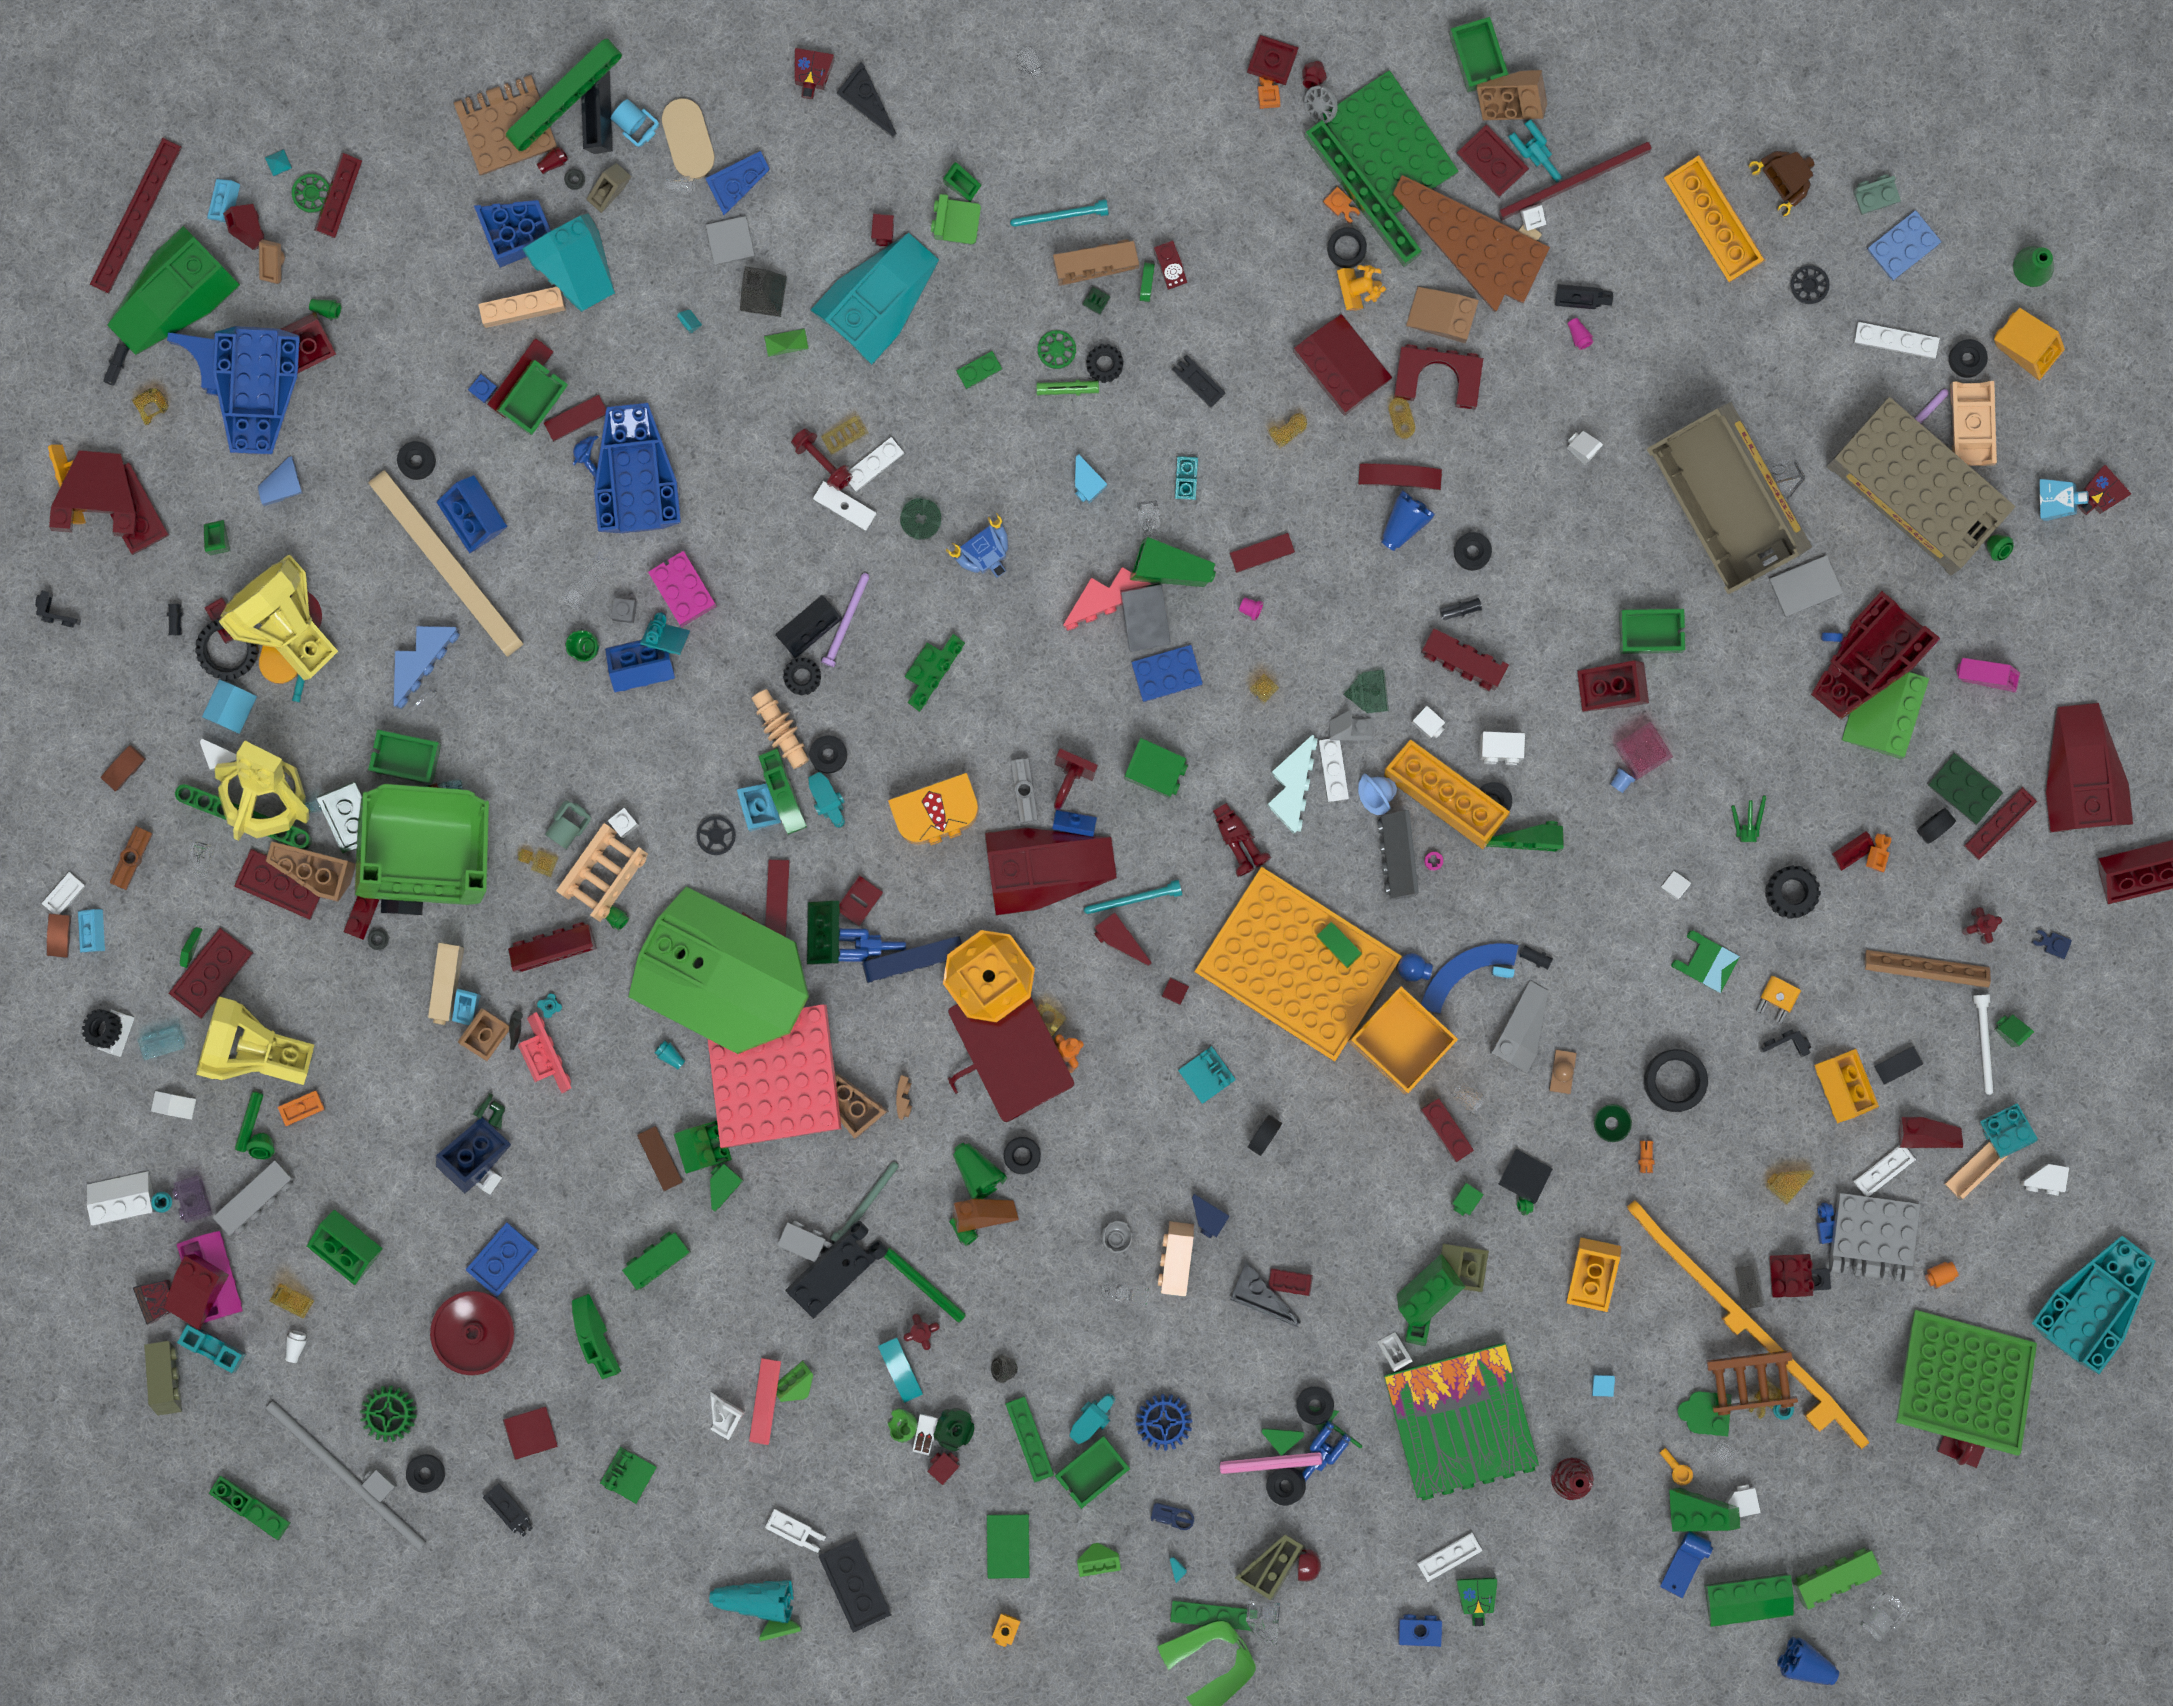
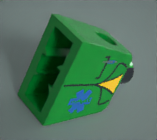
[1456,1577,1497,1626]

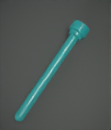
[1010,199,1109,227]
[1084,879,1182,914]

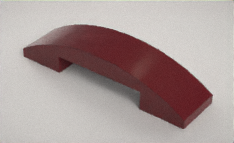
[1358,464,1442,490]

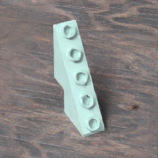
[1267,735,1318,834]

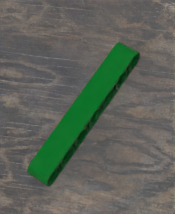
[505,38,622,152]
[175,784,312,849]

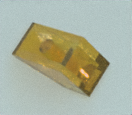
[1766,1170,1815,1205]

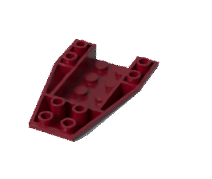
[2045,703,2133,833]
[985,828,1117,916]

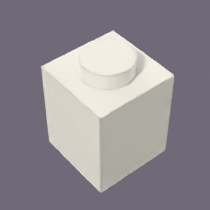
[1412,706,1445,739]
[608,808,639,838]

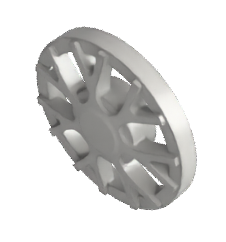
[1304,85,1338,124]

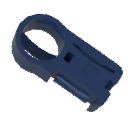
[1151,1503,1194,1530]

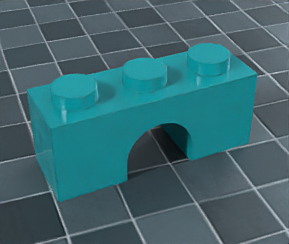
[177,1324,246,1373]

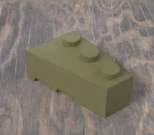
[144,1341,182,1416]
[1235,1535,1305,1600]

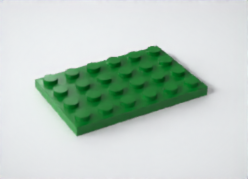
[1323,70,1459,215]

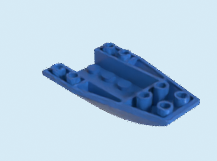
[213,326,299,454]
[594,403,681,533]

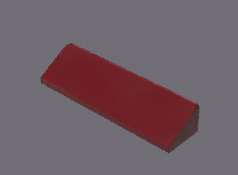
[487,338,553,418]

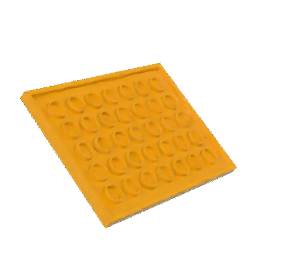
[1194,867,1402,1062]

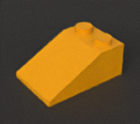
[1566,1237,1621,1312]

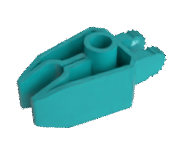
[808,772,845,828]
[1069,1393,1116,1444]

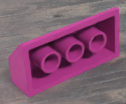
[177,1231,243,1323]

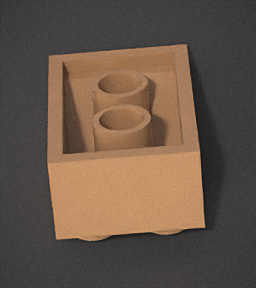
[1406,287,1479,343]

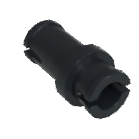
[166,604,183,635]
[1519,945,1553,970]

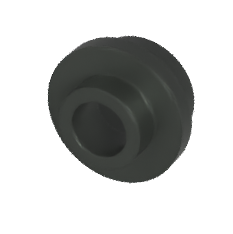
[564,169,585,190]
[368,929,389,950]

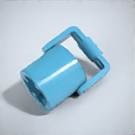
[611,99,660,147]

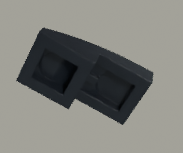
[1874,1046,1923,1085]

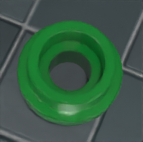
[1517,1197,1534,1216]

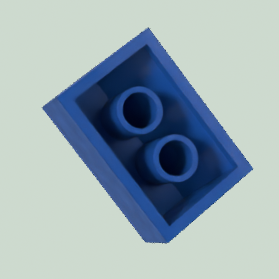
[436,475,507,554]
[605,640,675,693]

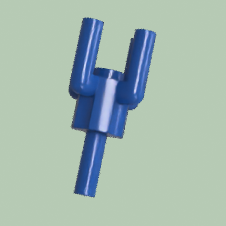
[839,928,906,962]
[1302,1421,1351,1482]

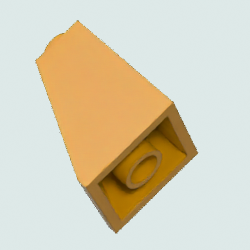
[1994,308,2065,381]

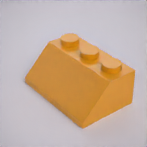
[1814,1049,1879,1123]

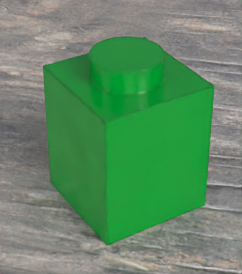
[1451,1183,1484,1216]

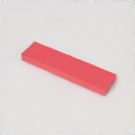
[749,1358,781,1445]

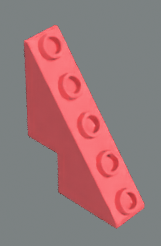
[1063,567,1152,631]

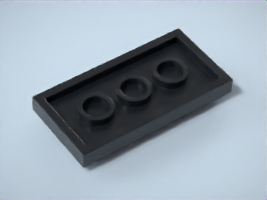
[818,1538,892,1633]

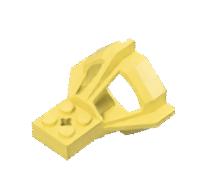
[219,555,338,680]
[215,741,309,841]
[196,996,314,1085]

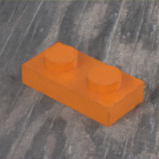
[278,1090,325,1126]

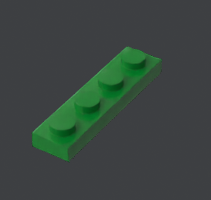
[1005,1396,1054,1483]
[1170,1600,1256,1631]

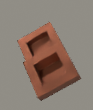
[100,745,146,792]
[47,914,71,958]

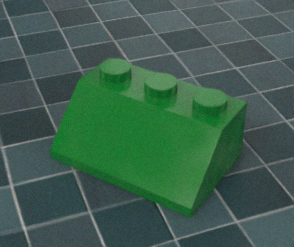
[306,1210,383,1285]
[1397,1254,1465,1327]

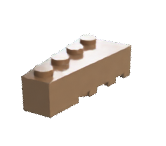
[835,1071,889,1139]

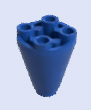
[1381,490,1435,551]
[1777,1637,1839,1685]

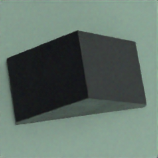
[381,899,423,915]

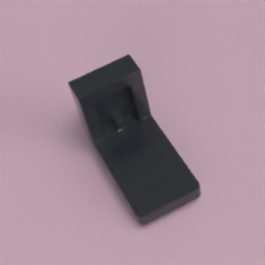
[35,590,81,628]
[1760,1029,1811,1057]

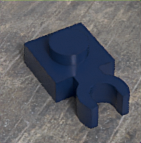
[2032,930,2072,960]

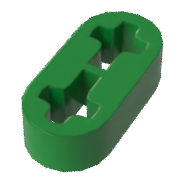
[1139,262,1155,302]

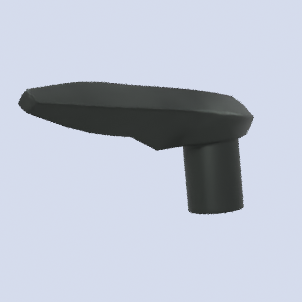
[509,1010,523,1050]

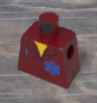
[795,48,835,99]
[2078,465,2132,515]

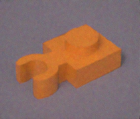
[1257,77,1280,109]
[1323,187,1360,224]
[1866,833,1891,873]

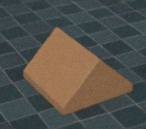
[458,1008,509,1061]

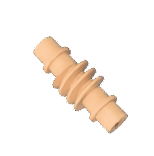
[751,689,809,769]

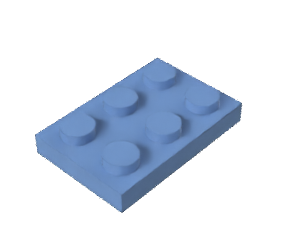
[1867,210,1941,281]

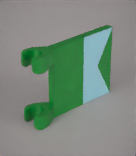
[1671,931,1740,993]

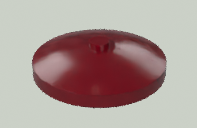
[430,1291,515,1375]

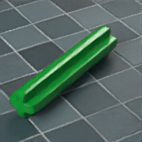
[235,1091,263,1152]

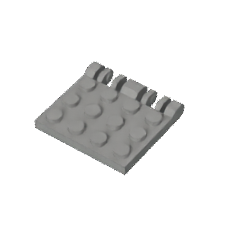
[1829,1193,1920,1283]

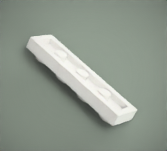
[1854,322,1940,359]

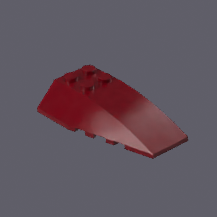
[1811,591,1940,719]

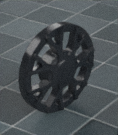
[1790,265,1830,304]

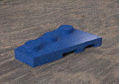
[705,151,770,215]

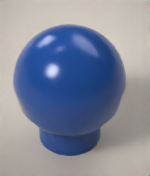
[1398,953,1433,982]

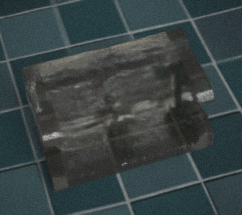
[1735,1264,1765,1310]

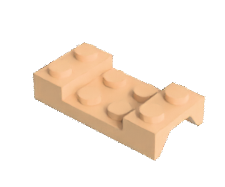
[1950,381,1997,466]

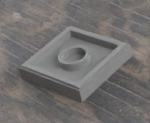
[706,216,755,266]

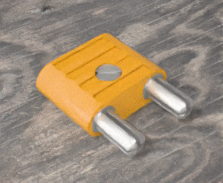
[1757,976,1801,1024]

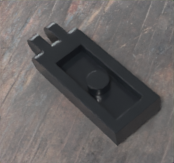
[482,1483,533,1537]

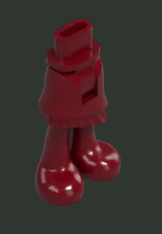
[1213,803,1272,878]

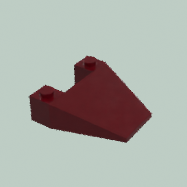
[49,450,137,538]

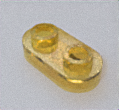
[1388,398,1415,439]

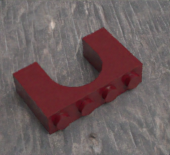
[1394,344,1484,410]

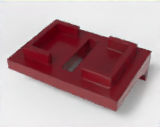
[839,875,883,926]

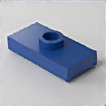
[1053,810,1097,837]

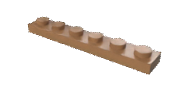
[1864,950,1991,988]

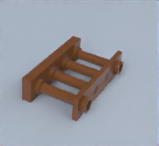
[1706,1350,1798,1415]

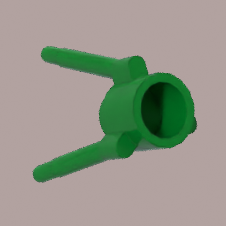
[1731,795,1766,842]

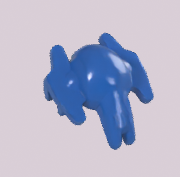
[572,436,599,482]

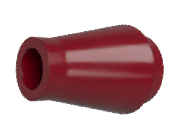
[537,146,569,174]

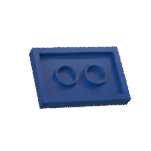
[1131,645,1203,702]
[466,1222,539,1297]

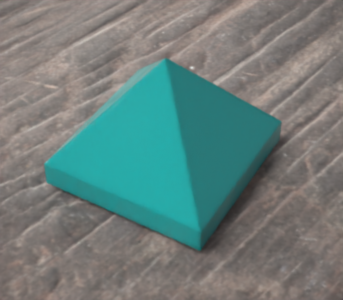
[265,149,292,177]

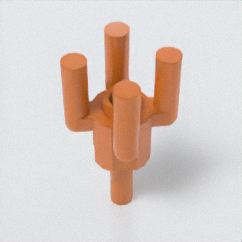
[1053,1034,1084,1073]

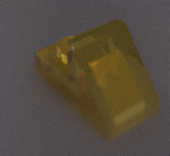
[269,1283,314,1319]

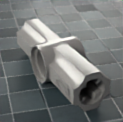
[1011,758,1038,823]

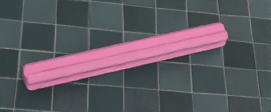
[1220,1452,1323,1474]

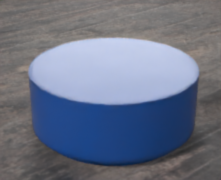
[1821,633,1843,642]

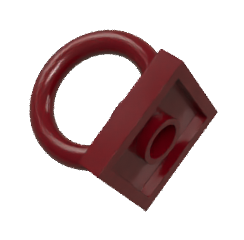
[1054,748,1098,810]
[1937,1435,1985,1468]

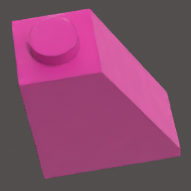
[1957,658,2020,693]

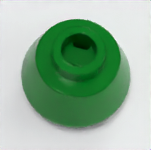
[1987,534,2014,561]
[246,1133,275,1160]

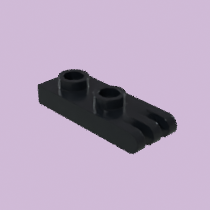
[1171,355,1226,408]

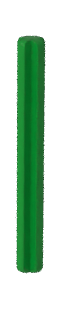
[884,1248,966,1322]

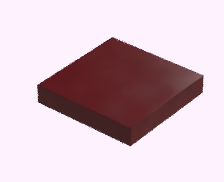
[1247,35,1299,86]

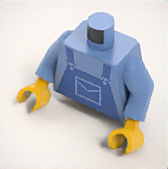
[946,513,1008,578]

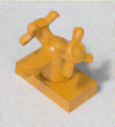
[1337,265,1386,311]

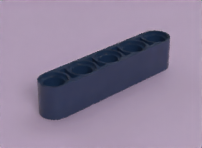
[862,936,962,983]

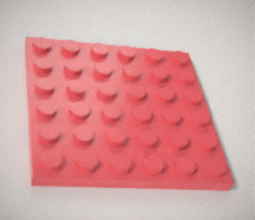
[708,1004,842,1148]

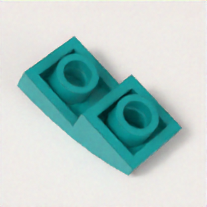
[1175,456,1198,500]

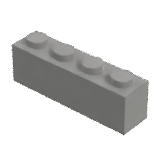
[213,1160,294,1236]

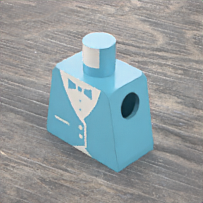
[2040,479,2089,521]

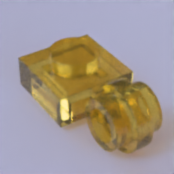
[517,848,559,877]

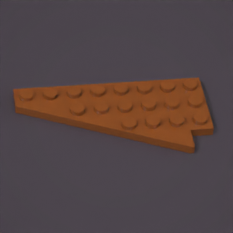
[1392,175,1550,312]

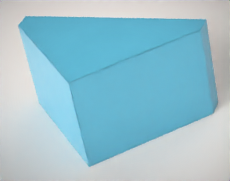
[452,989,481,1025]

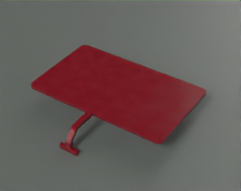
[948,997,1074,1122]

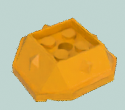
[943,930,1035,1022]

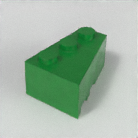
[622,1231,691,1290]

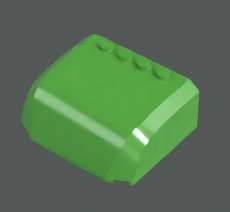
[355,784,489,905]

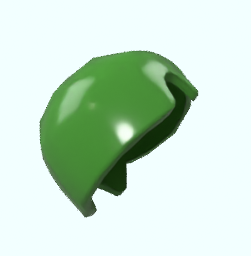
[887,1408,918,1443]

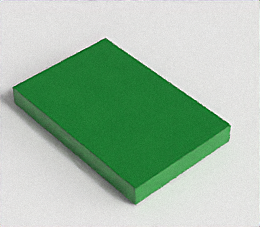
[987,1514,1030,1579]

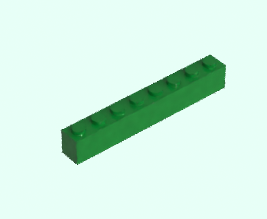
[1305,120,1422,267]

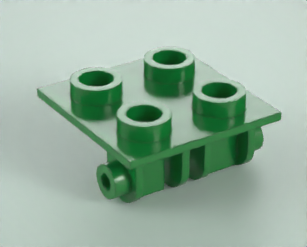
[600,1447,657,1504]

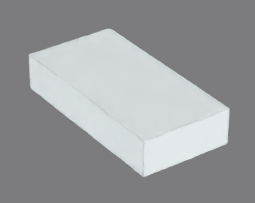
[42,872,86,915]

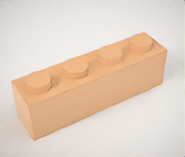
[478,287,566,328]

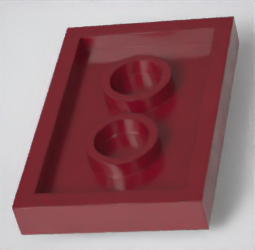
[1456,124,1529,198]

